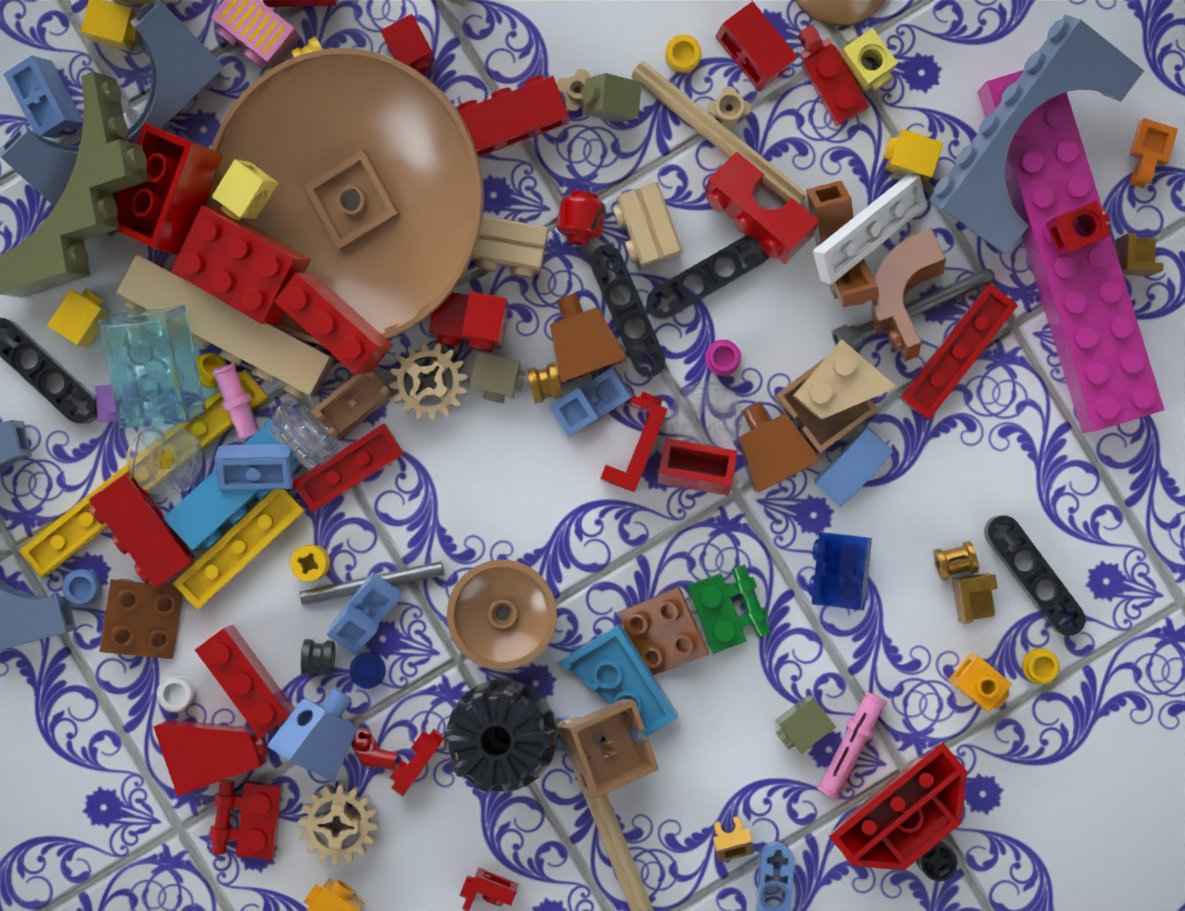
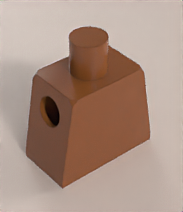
[550,293,627,385]
[737,401,820,493]

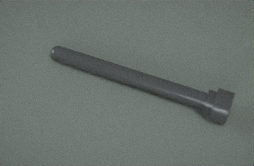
[831,269,995,351]

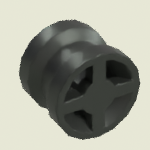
[301,639,336,677]

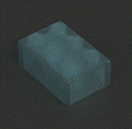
[98,305,206,429]

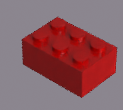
[115,123,223,255]
[171,205,312,324]

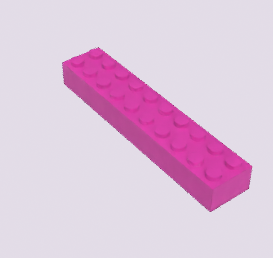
[977,70,1165,433]

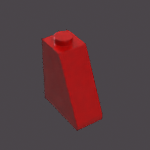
[153,720,269,796]

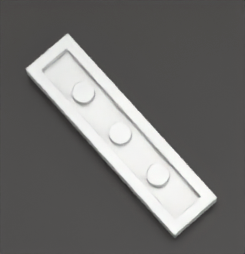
[813,173,927,285]

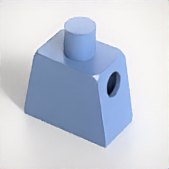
[268,688,357,782]

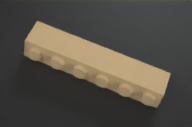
[116,254,335,399]

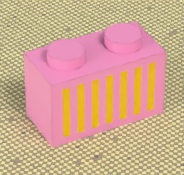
[211,0,301,69]

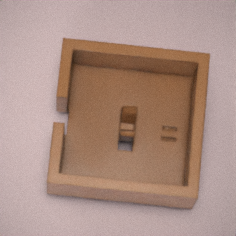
[773,358,878,454]
[559,699,659,799]

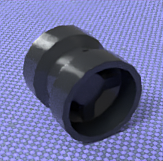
[915,841,958,882]

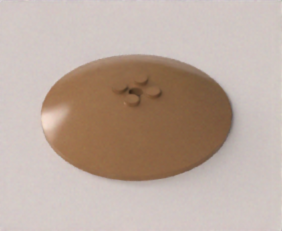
[205,48,484,344]

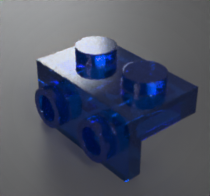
[808,532,872,610]

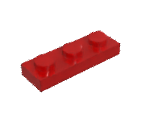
[293,423,405,513]

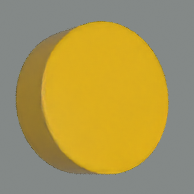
[665,34,701,73]

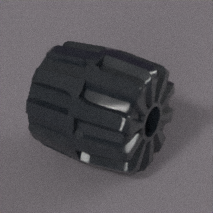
[444,679,558,793]

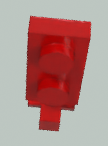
[797,24,870,126]

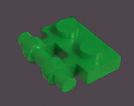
[687,564,770,654]

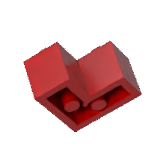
[428,291,510,353]

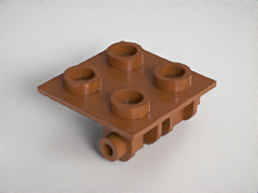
[99,578,183,659]
[618,587,709,675]

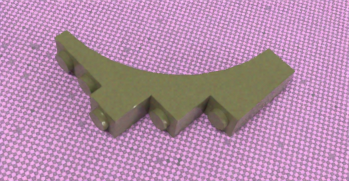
[0,72,148,298]

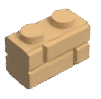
[612,182,682,269]
[471,215,549,278]

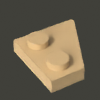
[793,340,896,420]

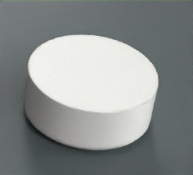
[157,675,196,712]

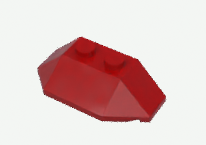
[829,742,967,871]

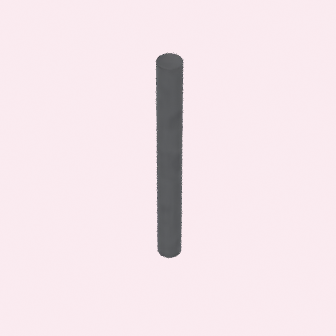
[300,561,445,605]

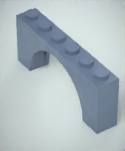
[0,0,224,207]
[929,15,1144,255]
[0,420,77,650]

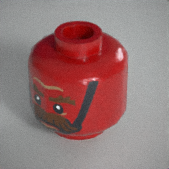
[556,190,606,246]

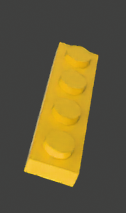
[173,489,306,610]

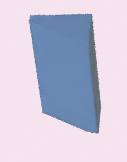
[214,444,293,490]

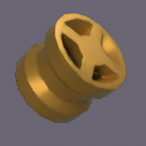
[527,362,563,404]

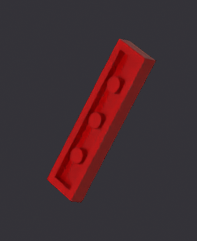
[899,283,1018,420]

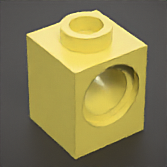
[840,28,898,92]
[212,159,278,221]

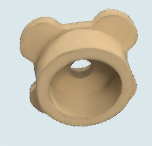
[557,69,590,111]
[707,86,751,130]

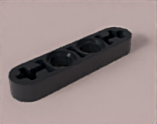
[646,235,770,320]
[590,245,665,378]
[0,318,97,424]
[984,515,1086,636]

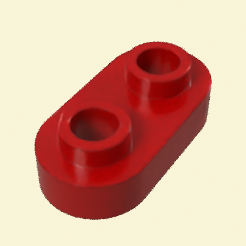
[389,729,444,797]

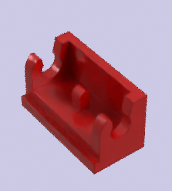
[715,1,798,92]

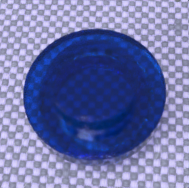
[349,652,386,689]

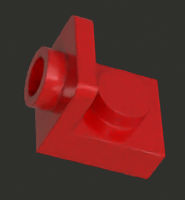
[459,867,518,911]

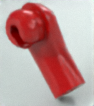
[351,728,398,770]

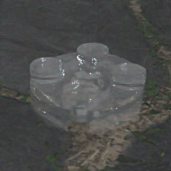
[670,381,743,448]
[269,401,338,469]
[127,422,203,495]

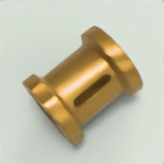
[933,541,979,581]

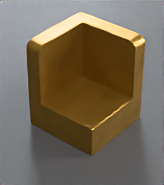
[1115,233,1164,276]
[952,573,998,624]

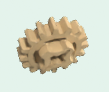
[389,342,469,421]
[298,782,379,865]

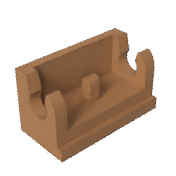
[311,370,395,441]

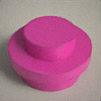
[705,340,741,376]

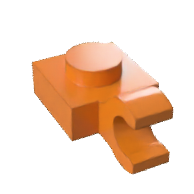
[1129,118,1178,188]

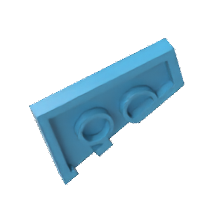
[558,623,679,737]

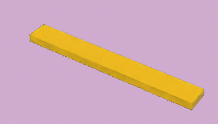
[19,369,269,579]

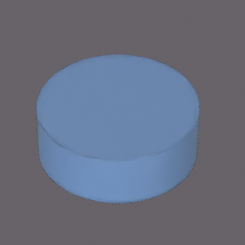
[62,569,102,606]

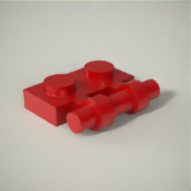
[209,779,283,860]

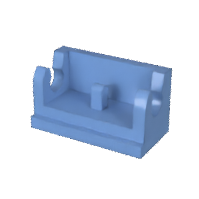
[3,55,83,139]

